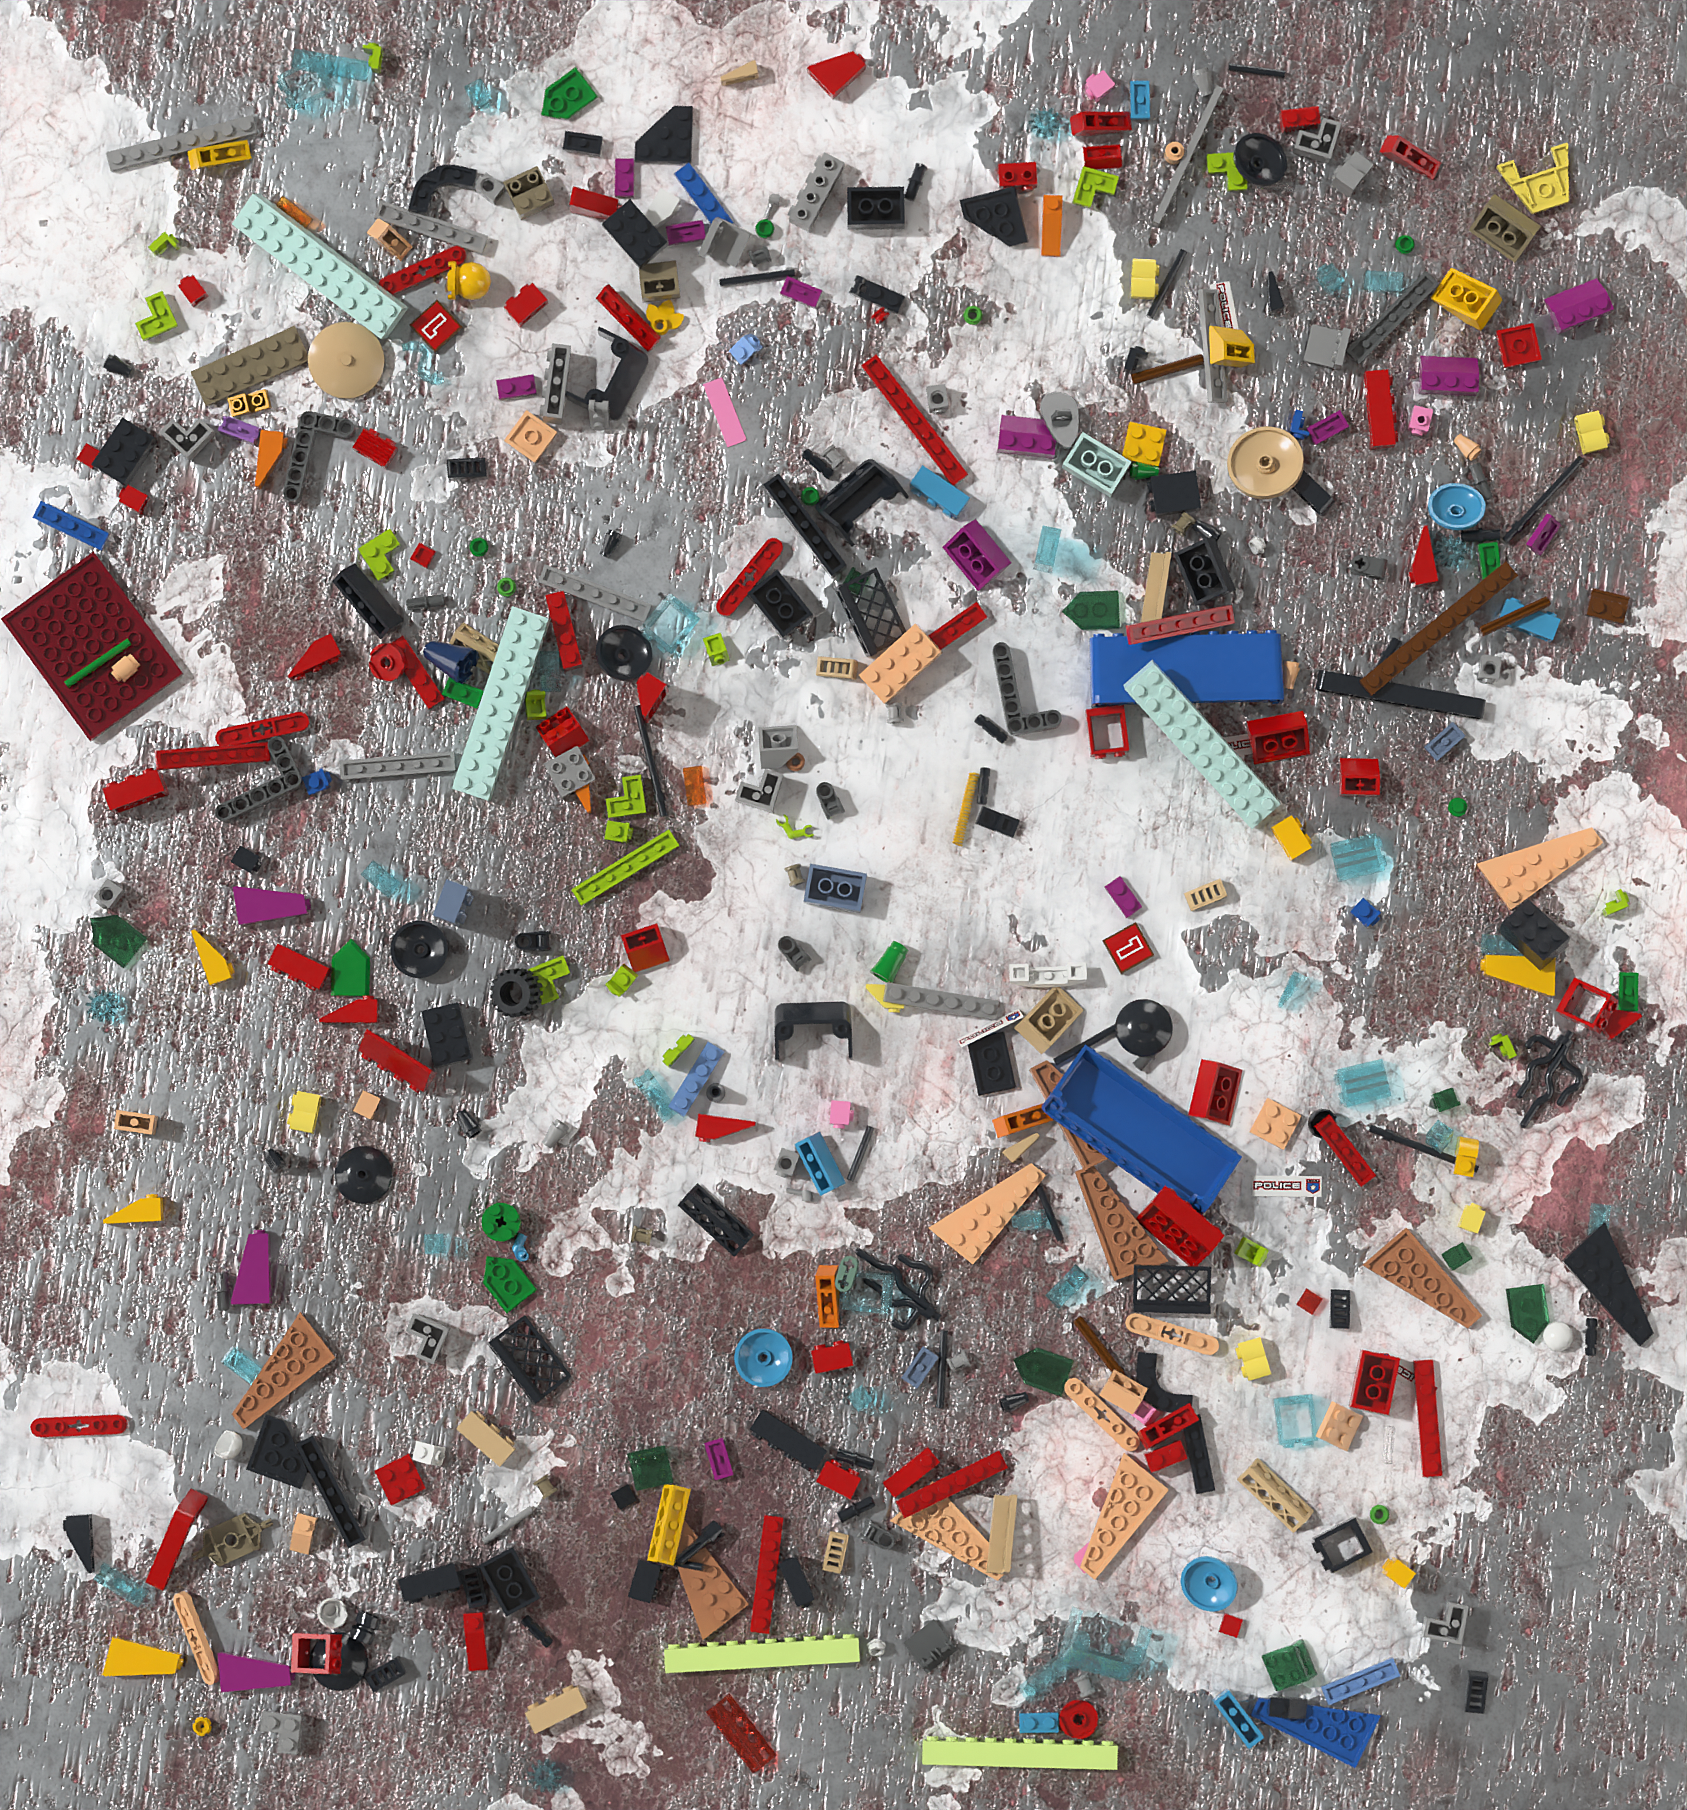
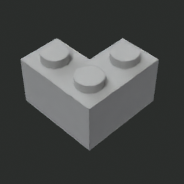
[1292,118,1341,164]
[1331,151,1374,199]
[160,418,216,461]
[735,769,784,813]
[406,1313,451,1364]
[1421,1601,1469,1645]
[260,1710,304,1755]

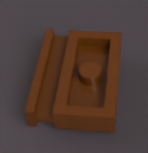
[1585,588,1630,625]

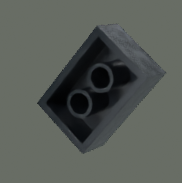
[847,186,905,230]
[602,199,669,270]
[91,417,157,488]
[1174,537,1236,606]
[747,569,813,640]
[1499,899,1570,971]
[421,1002,473,1068]
[479,1545,542,1617]
[398,1561,463,1604]

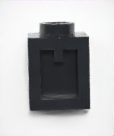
[1123,346,1149,374]

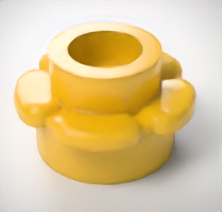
[192,1717,212,1736]

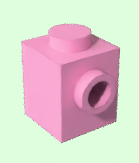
[1085,70,1115,103]
[1407,405,1433,436]
[830,1100,854,1129]

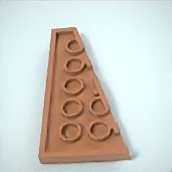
[1029,1060,1108,1171]
[1075,1166,1168,1281]
[1362,1227,1482,1328]
[232,1312,336,1430]
[676,1520,749,1640]

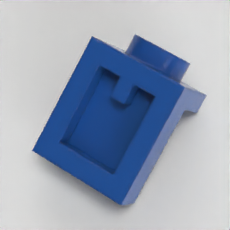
[1289,409,1310,440]
[302,768,332,796]
[1350,898,1381,928]

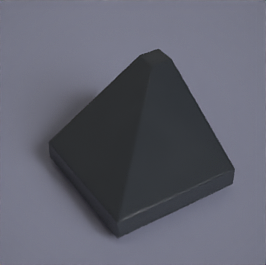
[610,1484,637,1510]

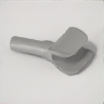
[764,194,780,219]
[786,1188,813,1201]

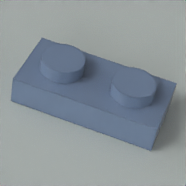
[1424,722,1465,762]
[901,1346,939,1389]

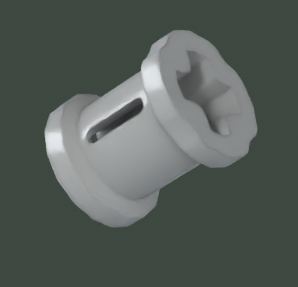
[821,444,846,469]
[886,702,904,724]
[946,1351,971,1374]
[1073,1672,1097,1698]

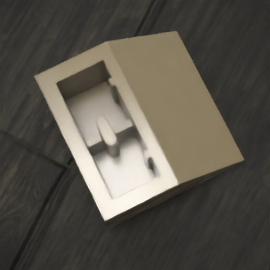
[503,166,555,220]
[639,260,680,303]

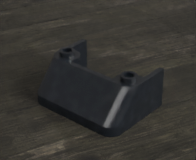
[565,327,648,421]
[815,459,909,547]
[774,1001,853,1061]

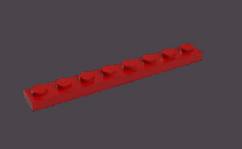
[861,354,968,486]

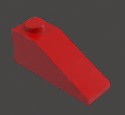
[1070,111,1132,136]
[1379,135,1441,180]
[1408,525,1438,588]
[319,996,379,1023]
[695,1114,756,1143]
[1137,1403,1199,1451]
[883,1446,940,1498]
[463,1611,488,1671]

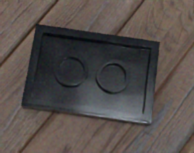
[968,1032,1016,1096]

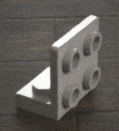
[698,217,751,267]
[1303,324,1351,370]
[544,746,595,800]

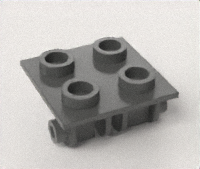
[904,1619,958,1674]

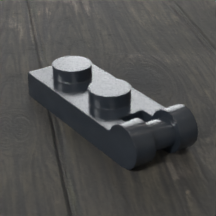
[849,275,905,315]

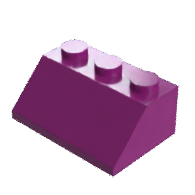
[1544,278,1614,335]
[1419,356,1479,396]
[997,415,1056,459]
[942,519,1012,591]

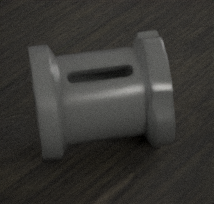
[748,245,772,267]

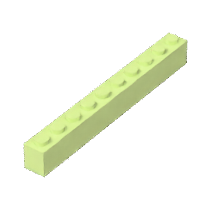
[664,1634,860,1673]
[922,1736,1118,1770]

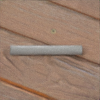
[482,1506,534,1545]

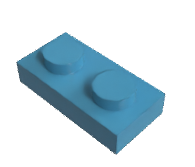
[1130,81,1150,120]
[1019,1712,1059,1733]

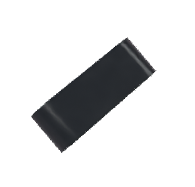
[1292,470,1335,516]

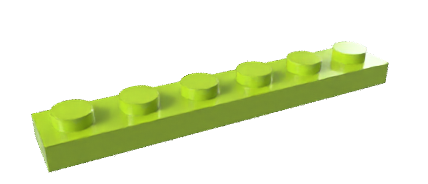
[571,829,679,906]

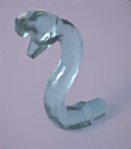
[402,341,444,385]

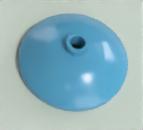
[1428,483,1485,530]
[734,1329,792,1387]
[1181,1556,1238,1612]

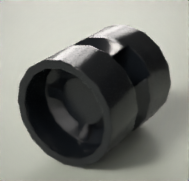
[348,1610,382,1645]

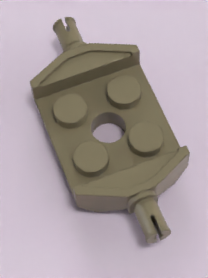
[191,1512,274,1567]

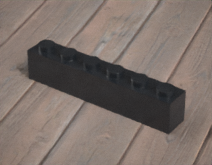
[763,473,847,579]
[296,1435,368,1549]

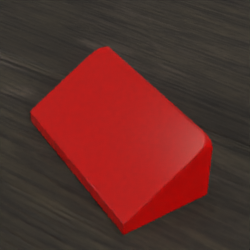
[1083,144,1122,170]

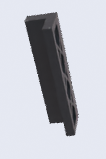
[678,1183,754,1257]

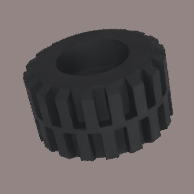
[490,968,543,1018]

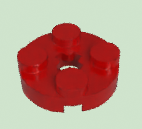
[369,643,408,681]
[1059,1699,1098,1739]

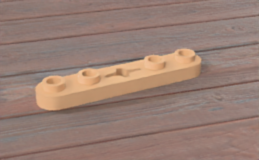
[1125,1313,1219,1355]
[1064,1378,1140,1451]
[173,1591,220,1685]

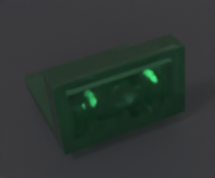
[627,1445,673,1491]
[1262,1638,1318,1691]

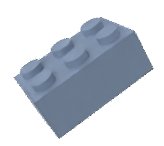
[803,864,867,913]
[433,879,474,928]

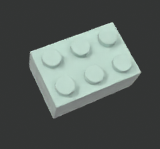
[1062,432,1131,498]

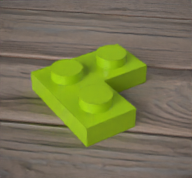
[1206,152,1247,192]
[1072,166,1119,209]
[135,291,178,341]
[358,529,401,581]
[606,775,646,818]
[528,955,571,1005]
[662,1034,695,1068]

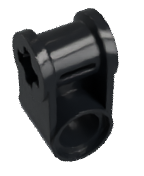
[515,931,552,951]

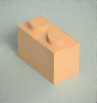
[114,1110,158,1135]
[1099,1370,1147,1415]

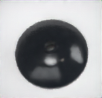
[1233,133,1287,186]
[595,625,652,681]
[390,921,448,978]
[1115,999,1173,1057]
[335,1146,393,1204]
[310,1632,368,1691]

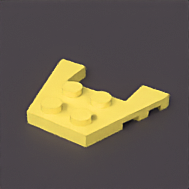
[1497,143,1569,214]

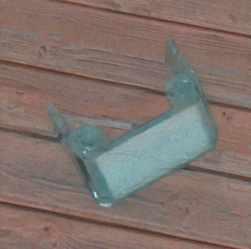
[1059,1606,1152,1681]

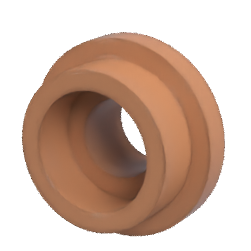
[786,752,805,771]

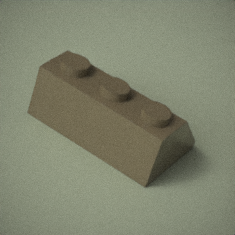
[1469,194,1541,263]

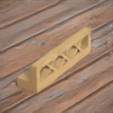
[1141,552,1171,622]
[449,622,499,674]
[1237,1458,1314,1533]
[986,1494,1017,1575]

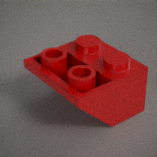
[535,706,590,757]
[1339,758,1380,797]
[621,923,670,973]

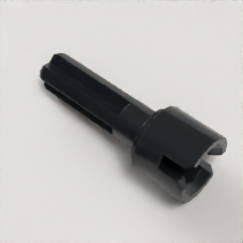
[676,1520,725,1565]

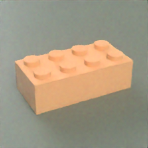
[859,624,943,704]

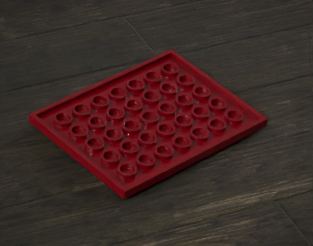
[1,551,183,741]

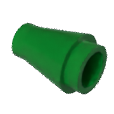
[1130,461,1159,480]

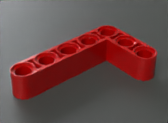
[145,1488,209,1591]

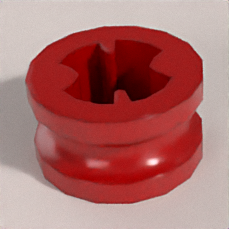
[871,307,890,325]

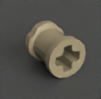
[1171,512,1196,537]
[784,864,806,887]
[631,1225,653,1246]
[533,1474,557,1499]

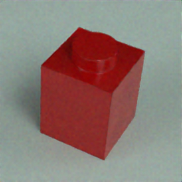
[178,275,209,307]
[118,485,151,515]

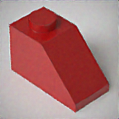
[1602,1010,1643,1040]

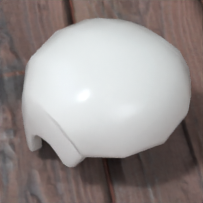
[1543,1321,1573,1352]
[214,1430,243,1460]
[317,1598,348,1629]

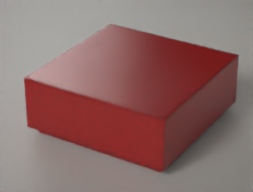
[76,443,100,469]
[410,543,436,569]
[1218,1613,1243,1638]

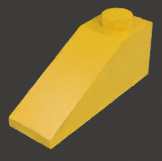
[187,140,252,170]
[191,929,235,986]
[103,1194,164,1224]

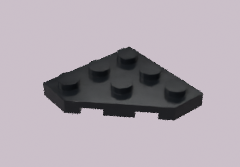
[634,106,693,164]
[959,186,1029,247]
[246,1414,308,1489]

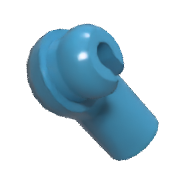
[512,1233,529,1262]

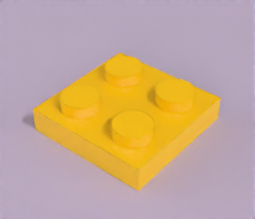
[1122,422,1167,467]

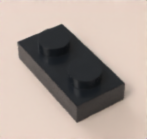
[562,131,603,156]

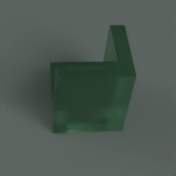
[843,566,869,596]
[1431,1088,1461,1113]
[1441,1242,1473,1271]

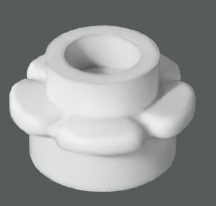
[1249,536,1266,555]
[867,1639,886,1656]

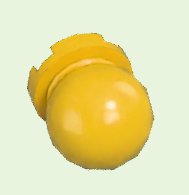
[447,261,491,300]

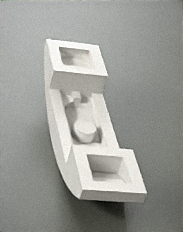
[1009,962,1087,988]

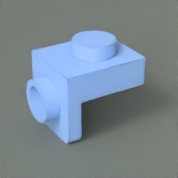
[729,333,763,365]

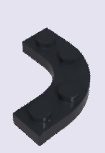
[408,165,478,216]
[1136,1352,1193,1413]

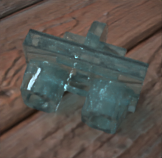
[1012,1209,1046,1231]

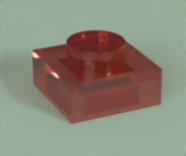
[1296,1288,1322,1315]

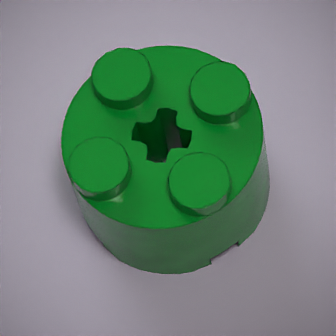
[482,1203,522,1242]

